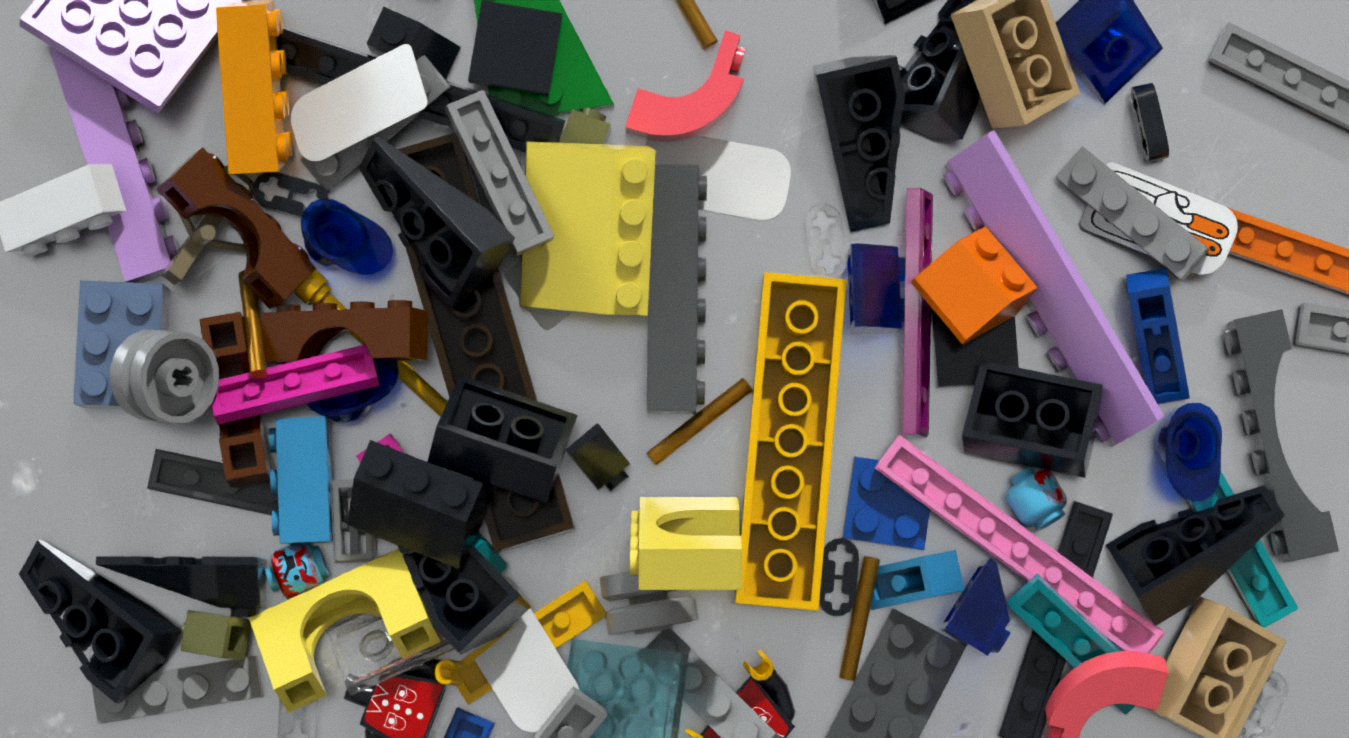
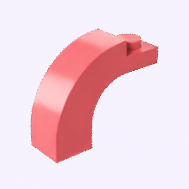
[625,30,745,141]
[1045,651,1169,738]

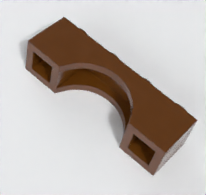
[157,147,316,309]
[260,300,428,365]
[199,312,271,488]

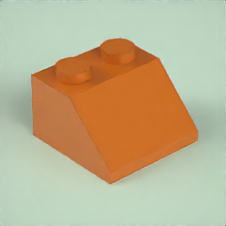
[911,226,1038,344]

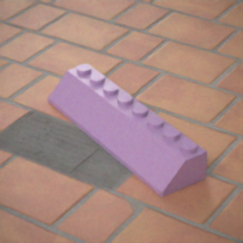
[943,130,1165,447]

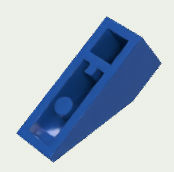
[1126,268,1190,404]

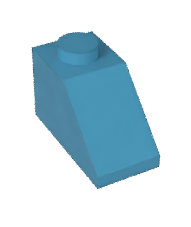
[871,550,964,610]

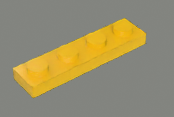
[451,580,606,705]

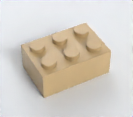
[951,0,1080,129]

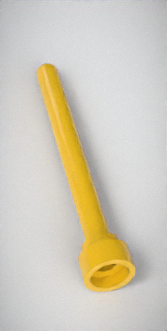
[294,270,448,417]

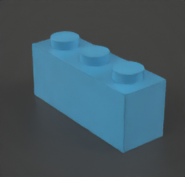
[269,416,333,544]

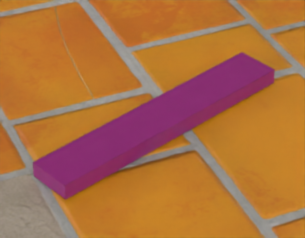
[902,188,933,437]

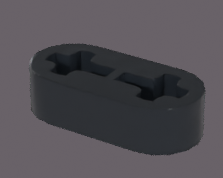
[1131,83,1169,162]
[253,172,330,221]
[819,538,859,617]

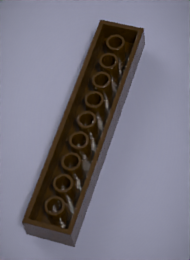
[398,132,576,553]

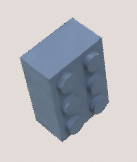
[73,280,170,409]

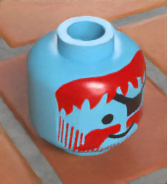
[1006,467,1067,531]
[265,543,330,599]

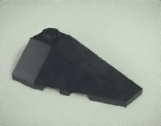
[898,0,980,139]
[813,55,905,232]
[359,137,515,309]
[1106,485,1285,626]
[19,540,182,703]
[398,545,531,655]
[96,556,267,617]

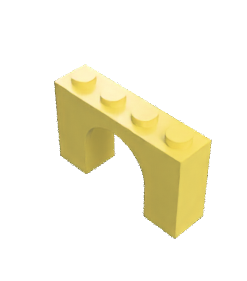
[630,497,742,590]
[249,548,441,713]

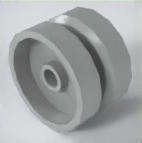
[110,330,219,423]
[599,571,699,635]

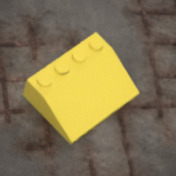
[519,142,656,316]

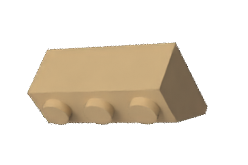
[1146,597,1286,738]

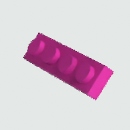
[212,344,380,425]

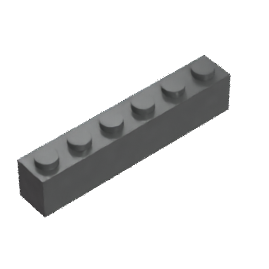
[647,165,707,414]

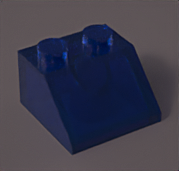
[1056,0,1163,104]
[847,243,906,335]
[938,558,1011,656]

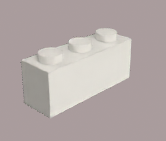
[0,164,126,257]

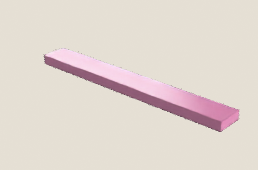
[874,435,1165,654]

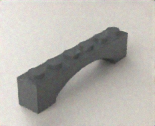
[1224,309,1339,563]

